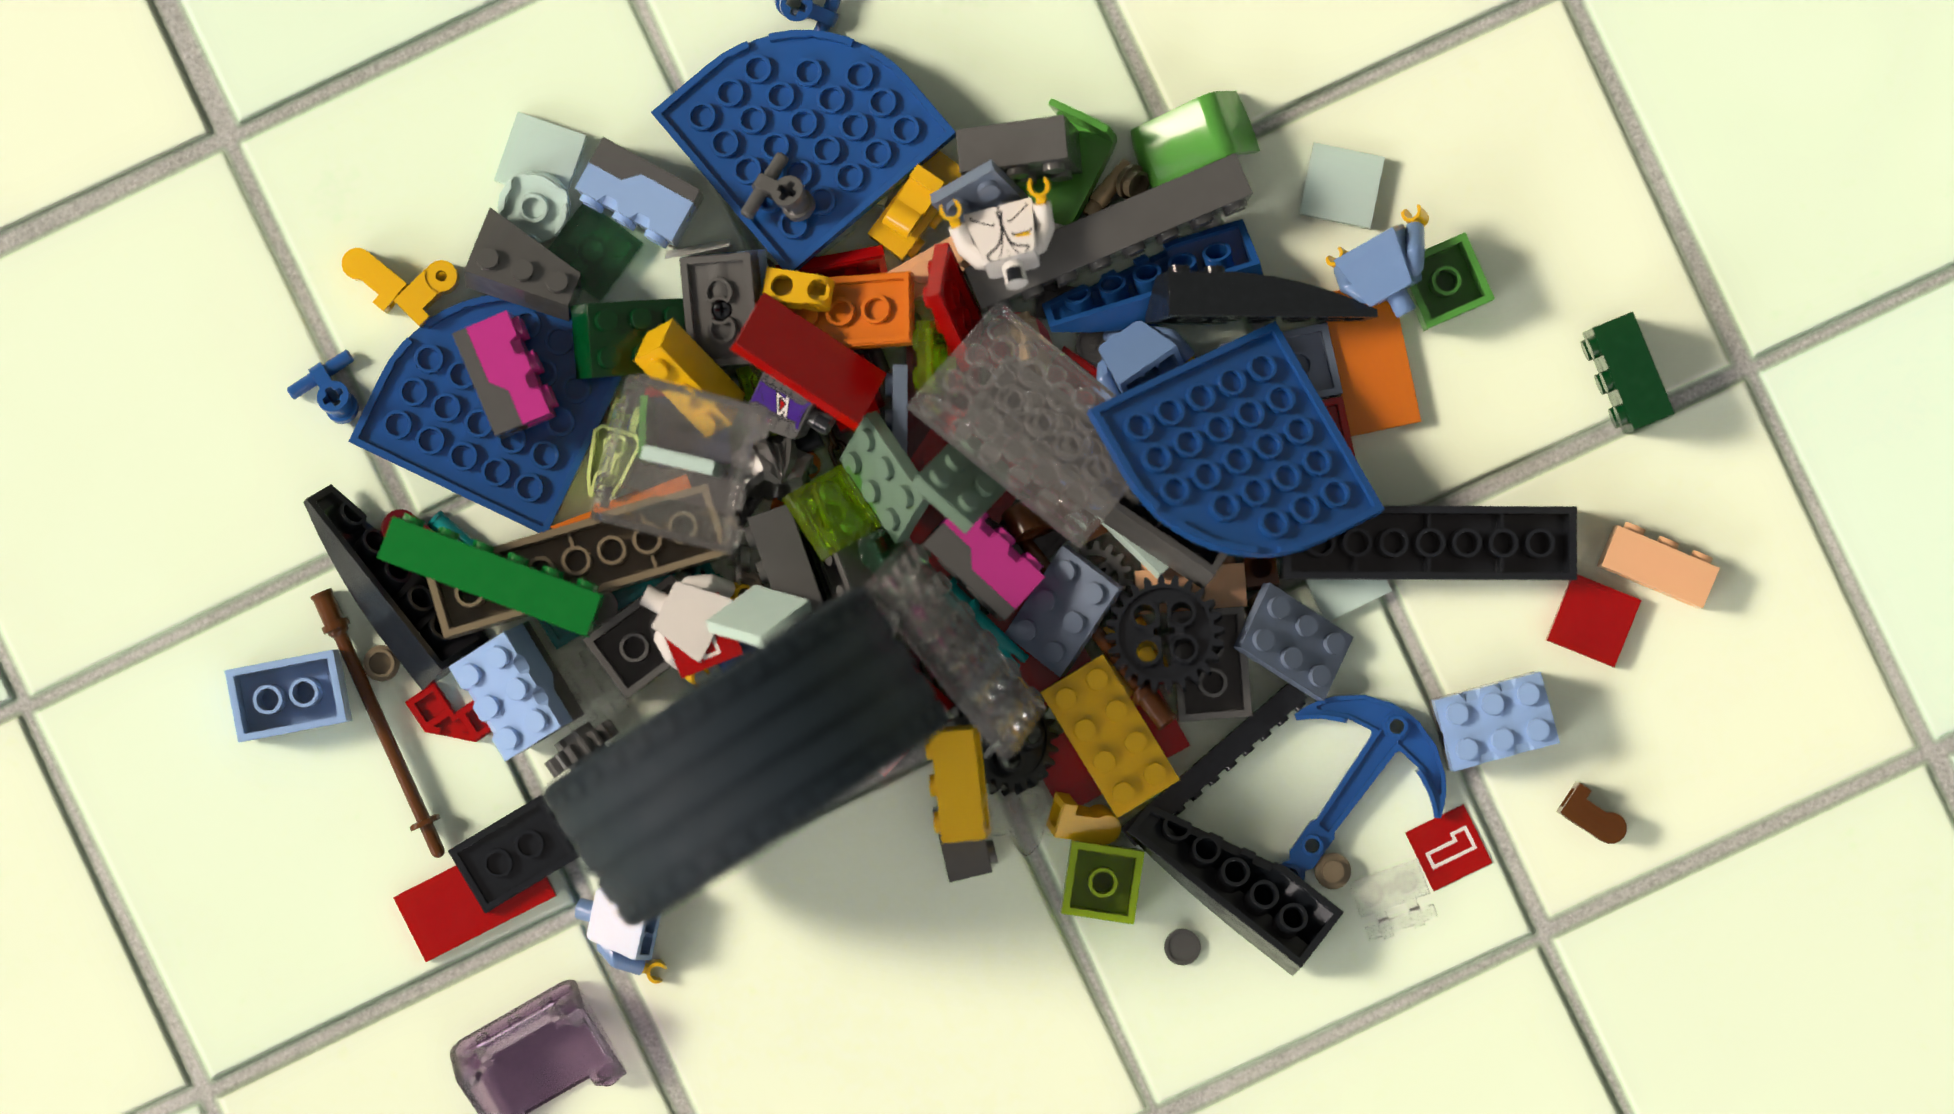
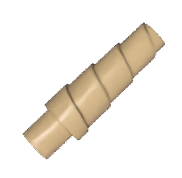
[1083,159,1131,216]

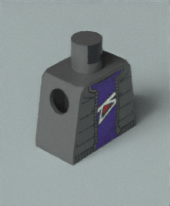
[741,372,836,439]

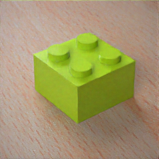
[1060,840,1145,925]

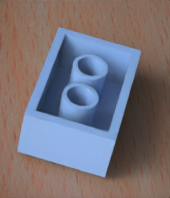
[224,649,353,743]

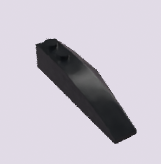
[1145,265,1378,324]
[303,484,490,691]
[1126,804,1344,976]

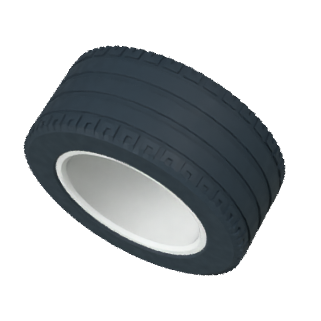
[542,586,949,927]

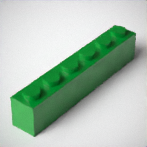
[377,513,605,638]

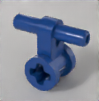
[775,0,841,32]
[287,350,359,424]

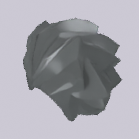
[729,437,818,509]

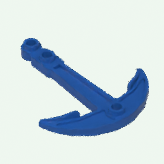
[1280,694,1446,880]

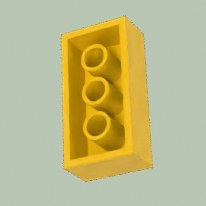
[1040,654,1180,818]

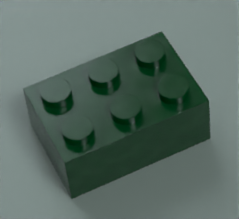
[571,298,686,379]
[1580,311,1675,434]

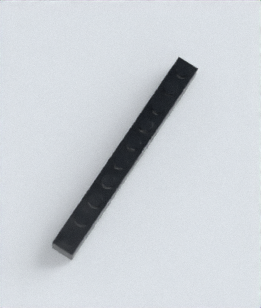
[1121,683,1307,847]

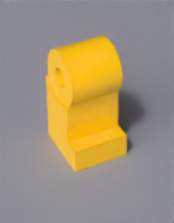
[882,164,945,239]
[341,248,409,314]
[394,260,460,327]
[762,267,835,312]
[1046,792,1121,844]

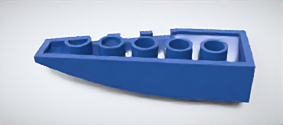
[1042,219,1263,332]

